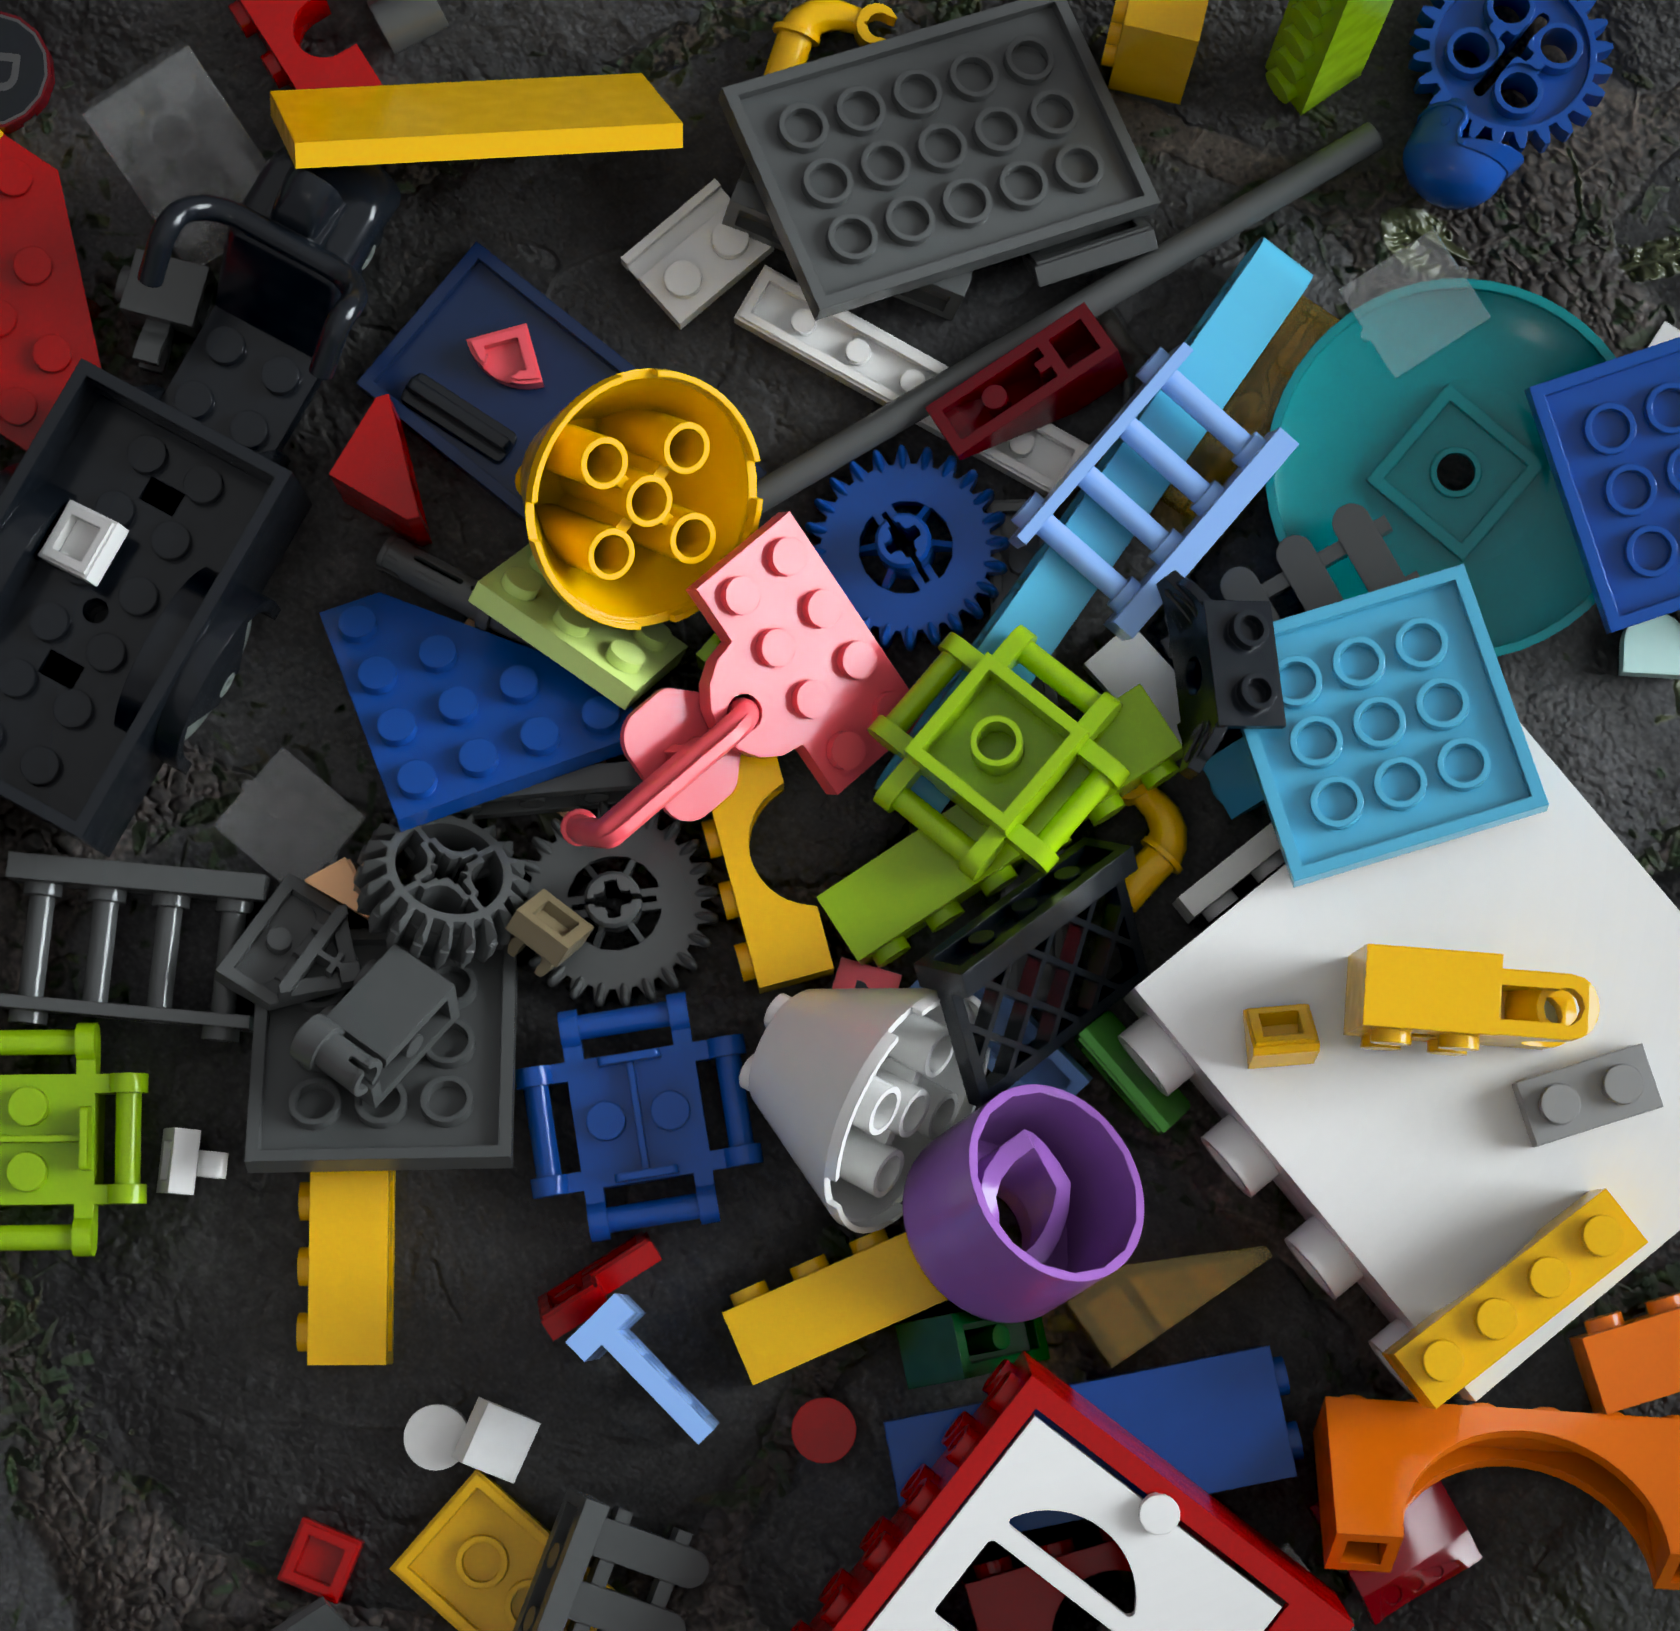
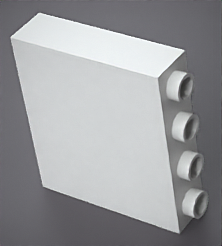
[1117,723,1680,1402]

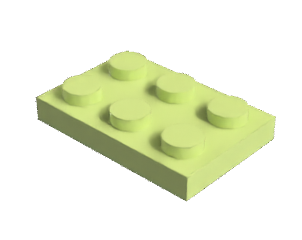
[468,543,688,710]

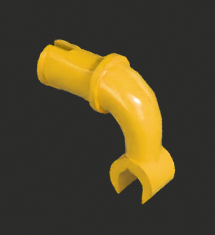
[764,0,897,75]
[1121,783,1187,913]

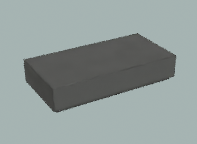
[1022,216,1159,287]

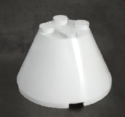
[739,988,991,1234]

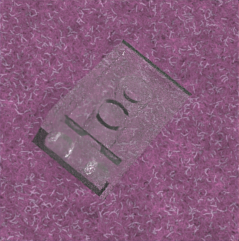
[80,39,266,266]

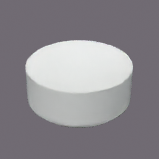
[404,1404,467,1471]

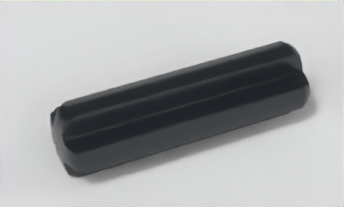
[401,373,517,464]

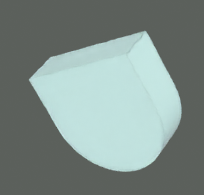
[1618,614,1680,679]

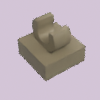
[505,888,594,977]

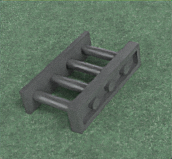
[0,851,275,1043]

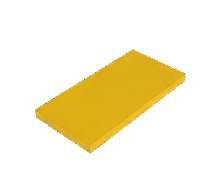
[270,73,683,169]

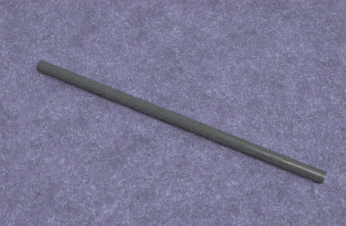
[757,122,1383,514]

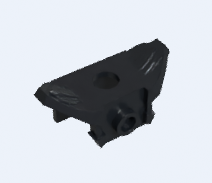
[1156,570,1286,780]

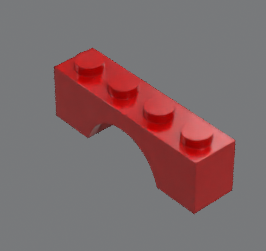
[962,1520,1235,1631]

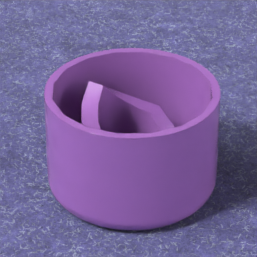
[902,1084,1145,1323]

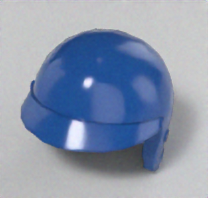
[1403,97,1524,210]

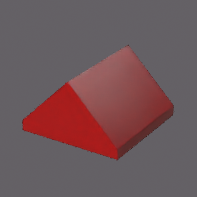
[329,394,432,546]

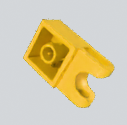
[1343,943,1600,1056]

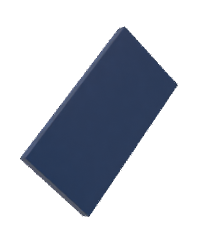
[356,241,767,523]

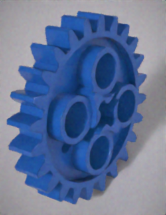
[1408,0,1614,153]

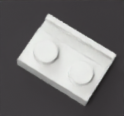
[621,178,774,330]

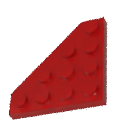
[0,134,102,452]

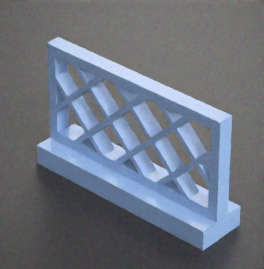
[565,1293,720,1445]

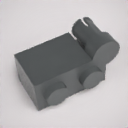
[290,944,460,1109]

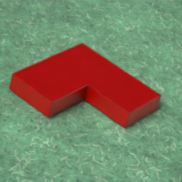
[537,1231,662,1341]

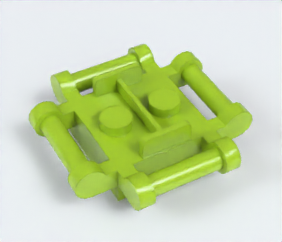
[867,624,1130,882]
[0,1022,149,1257]

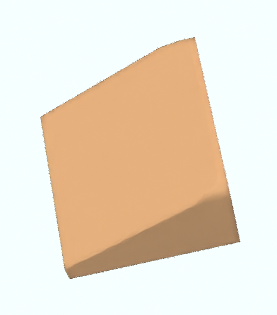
[304,857,370,920]

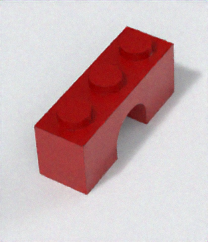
[227,0,383,90]

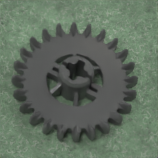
[519,801,719,1008]

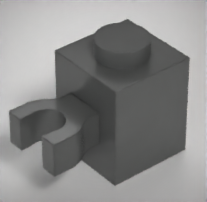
[115,248,218,376]

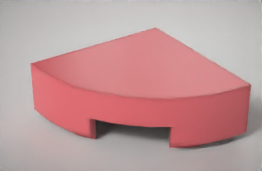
[466,323,544,390]

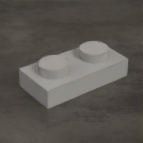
[1511,1043,1664,1147]

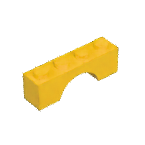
[701,754,834,994]
[1381,1188,1648,1409]

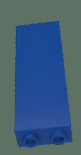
[883,1345,1304,1551]

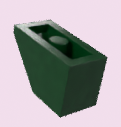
[895,1310,1050,1390]

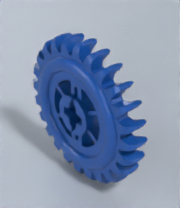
[805,444,1010,651]

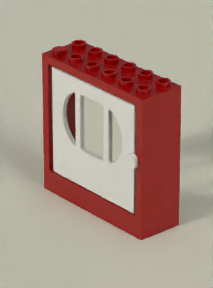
[790,1351,1355,1631]

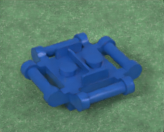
[515,991,764,1243]

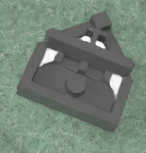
[214,873,361,1011]

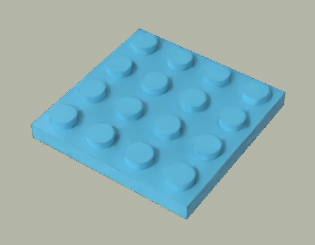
[1241,564,1549,888]

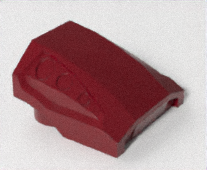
[1306,1480,1482,1625]

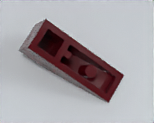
[925,302,1129,460]

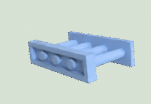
[1008,342,1299,641]

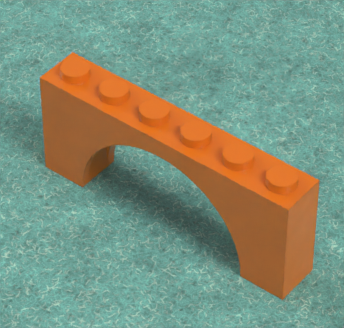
[1313,1394,1680,1590]

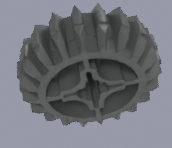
[353,811,530,970]

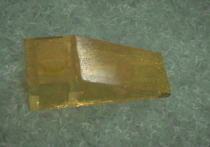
[1063,1246,1273,1368]

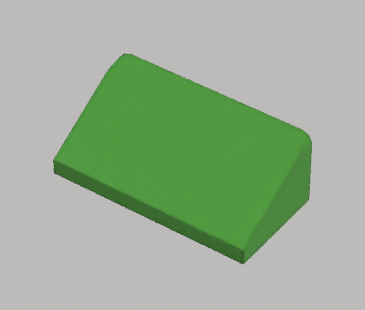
[1074,1011,1191,1136]

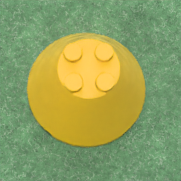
[515,368,763,630]

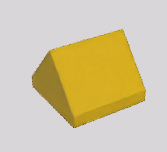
[1243,1004,1320,1069]

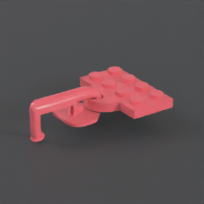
[560,511,924,849]

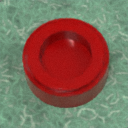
[791,1397,856,1463]

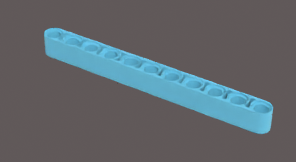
[874,237,1313,813]

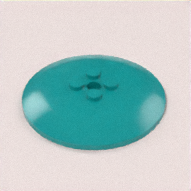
[1266,278,1616,657]

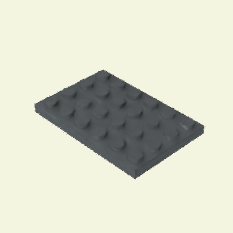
[718,0,1161,321]

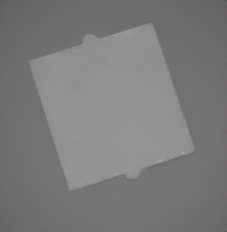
[1338,229,1491,379]
[213,747,367,884]

